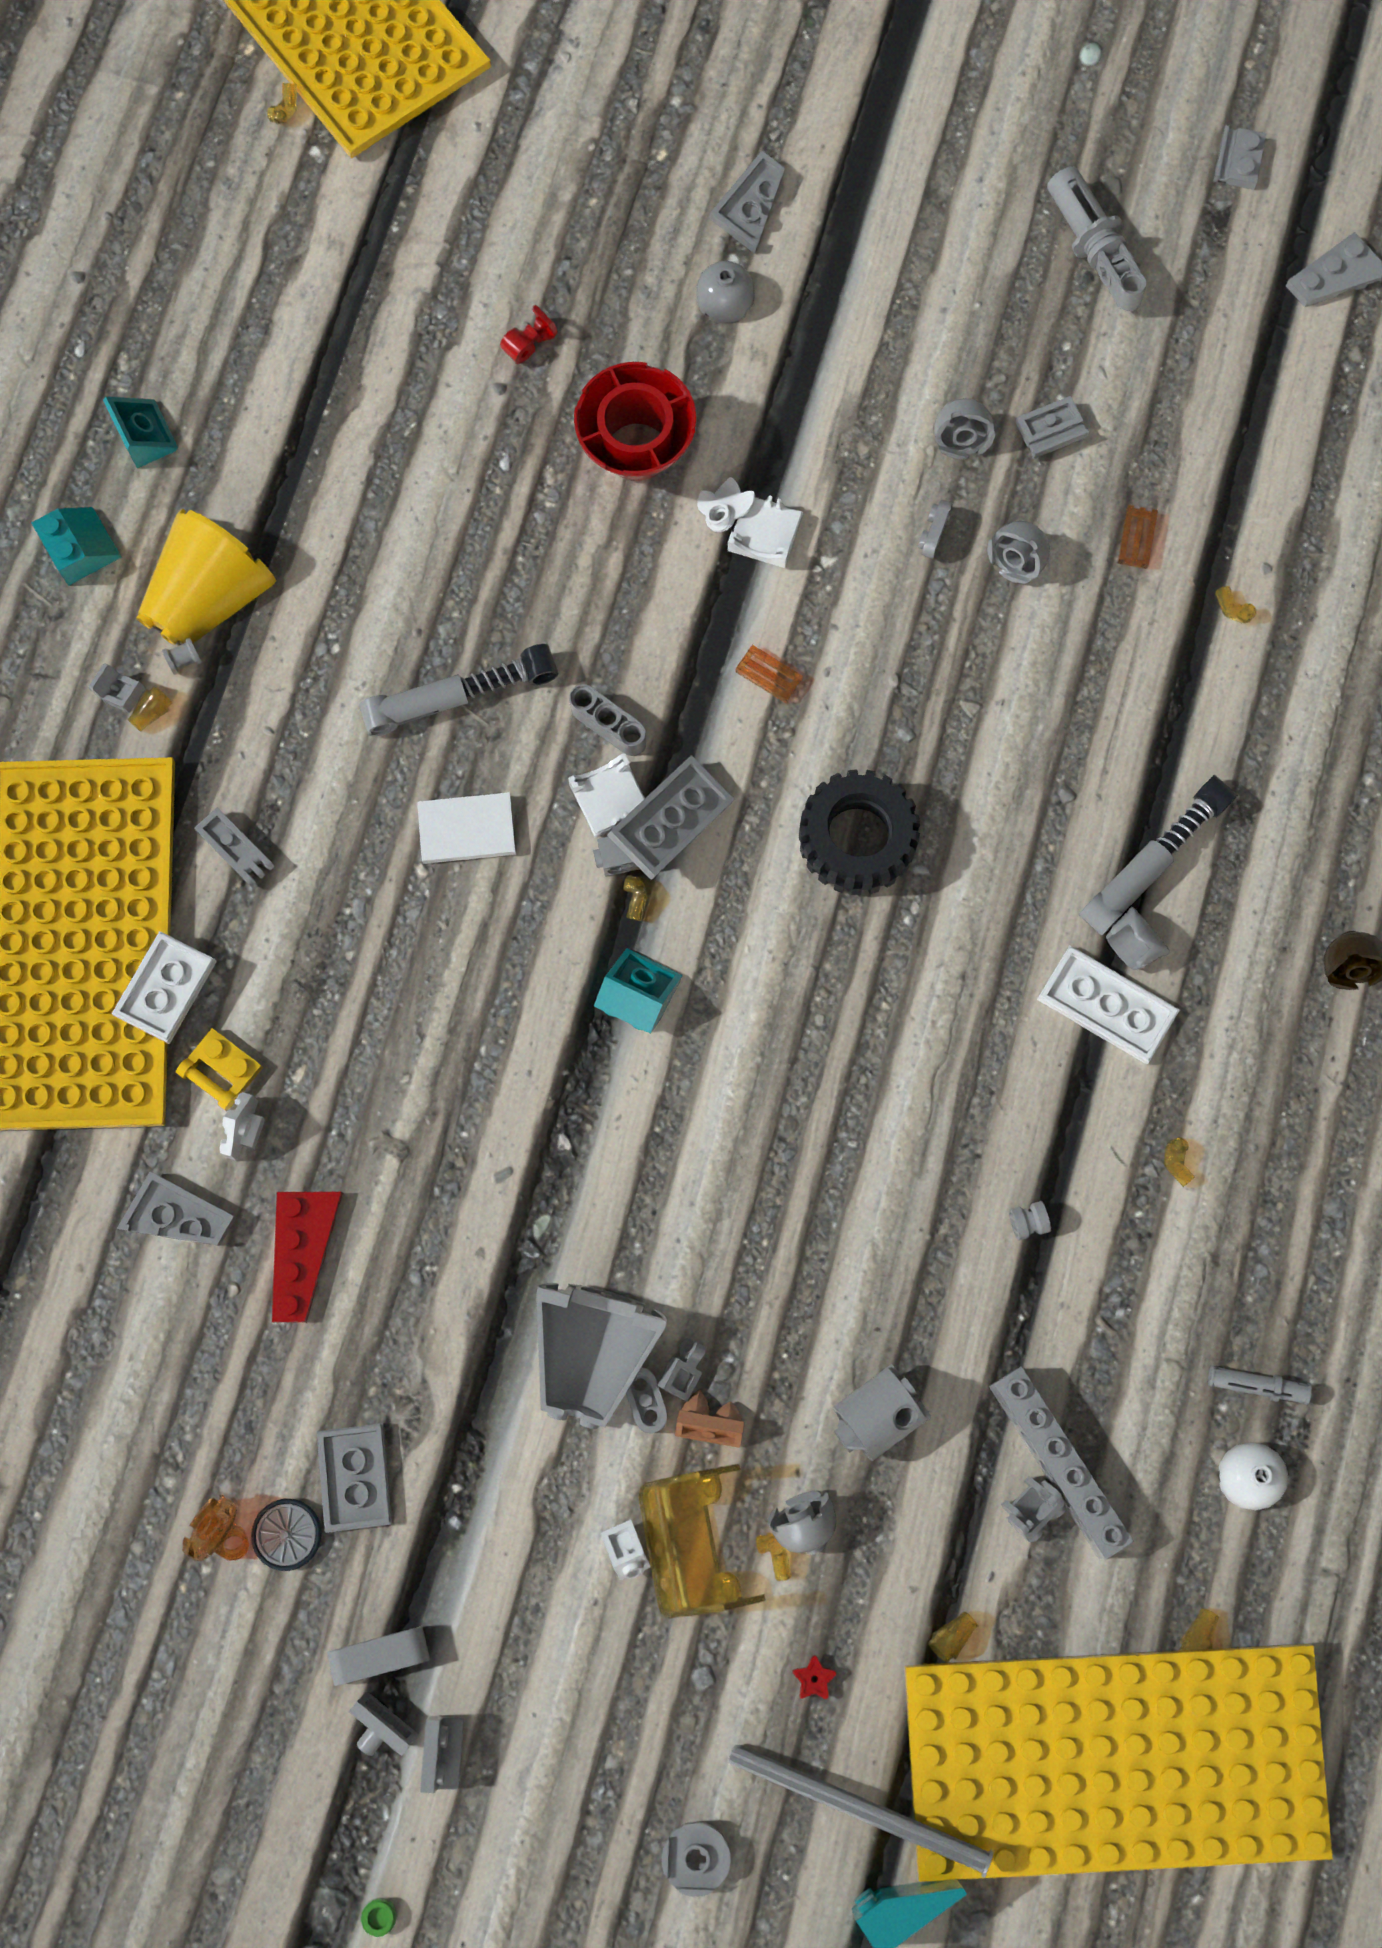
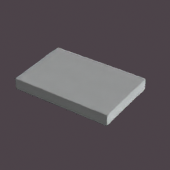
[317,1423,393,1533]

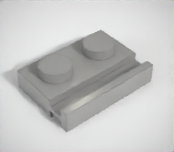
[1213,125,1267,190]
[1015,396,1089,459]

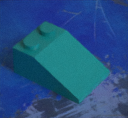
[851,1879,967,1948]

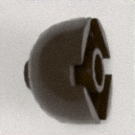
[1324,931,1382,990]

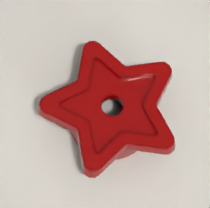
[792,1655,836,1700]

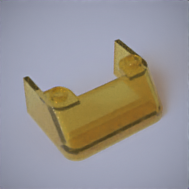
[639,1464,766,1619]

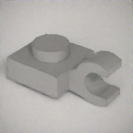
[657,1338,706,1402]

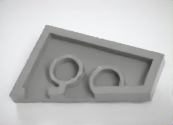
[709,150,785,254]
[1286,232,1382,307]
[117,1172,236,1246]

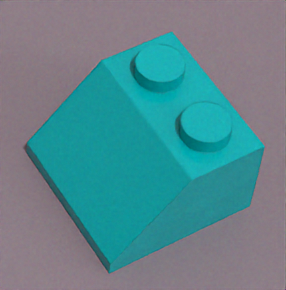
[31,507,122,586]
[594,948,683,1034]

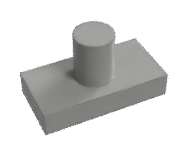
[349,1691,419,1756]

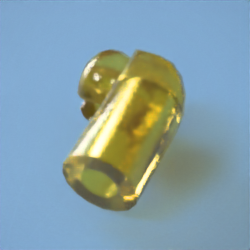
[267,83,297,124]
[1215,586,1256,624]
[623,875,647,921]
[1164,1137,1195,1187]
[755,1532,792,1581]

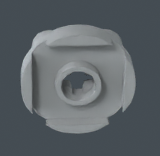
[662,1821,731,1897]

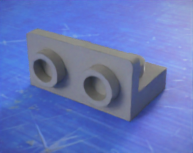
[420,1716,464,1793]

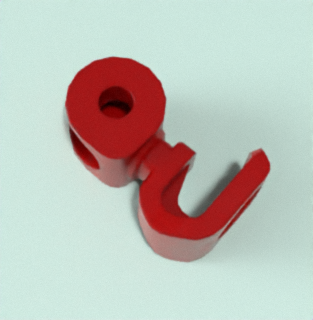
[500,305,558,364]

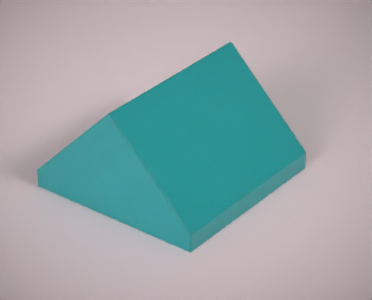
[103,396,178,469]

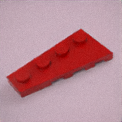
[272,1192,343,1323]

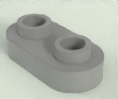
[918,500,953,559]
[626,1368,667,1433]

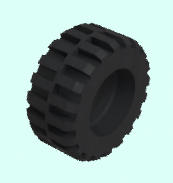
[799,769,920,895]

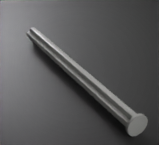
[729,1744,994,1878]

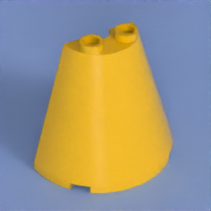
[136,509,276,645]

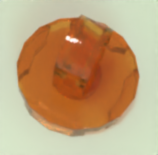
[182,1495,249,1561]

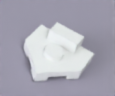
[220,1092,265,1161]

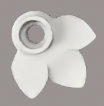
[697,477,755,532]

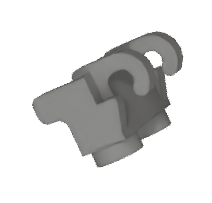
[1001,1476,1066,1542]

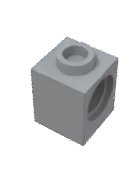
[593,837,640,877]

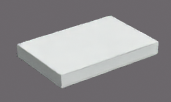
[417,792,516,864]
[112,931,217,1044]

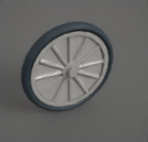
[251,1499,322,1571]

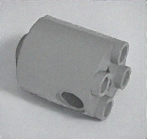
[833,1364,931,1461]

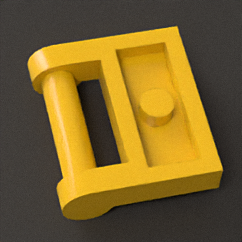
[176,1028,263,1111]

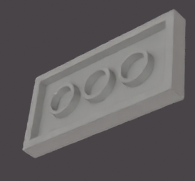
[607,755,735,880]

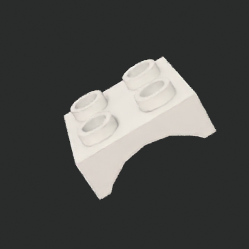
[728,496,803,568]
[568,753,645,838]

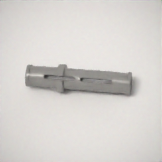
[1207,1365,1312,1405]

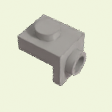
[89,663,146,713]

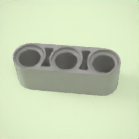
[569,684,646,756]
[327,1626,430,1686]

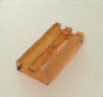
[1117,504,1158,569]
[735,645,803,704]

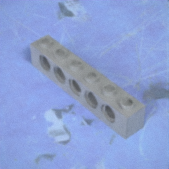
[989,1366,1134,1560]

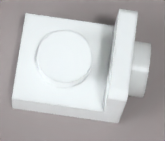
[601,1520,651,1580]

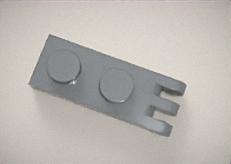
[194,807,275,887]

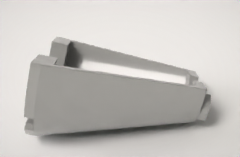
[536,1283,667,1429]

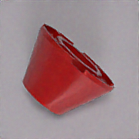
[574,362,696,481]

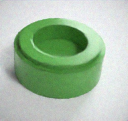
[361,1898,397,1937]

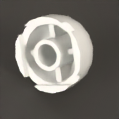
[1219,1442,1288,1510]

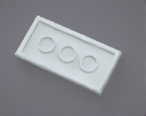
[1037,945,1180,1065]

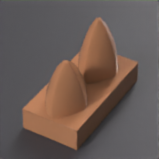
[675,1390,744,1448]

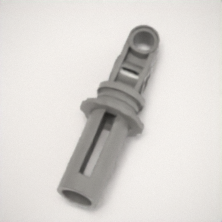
[1047,166,1147,311]

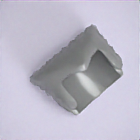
[1106,907,1170,970]

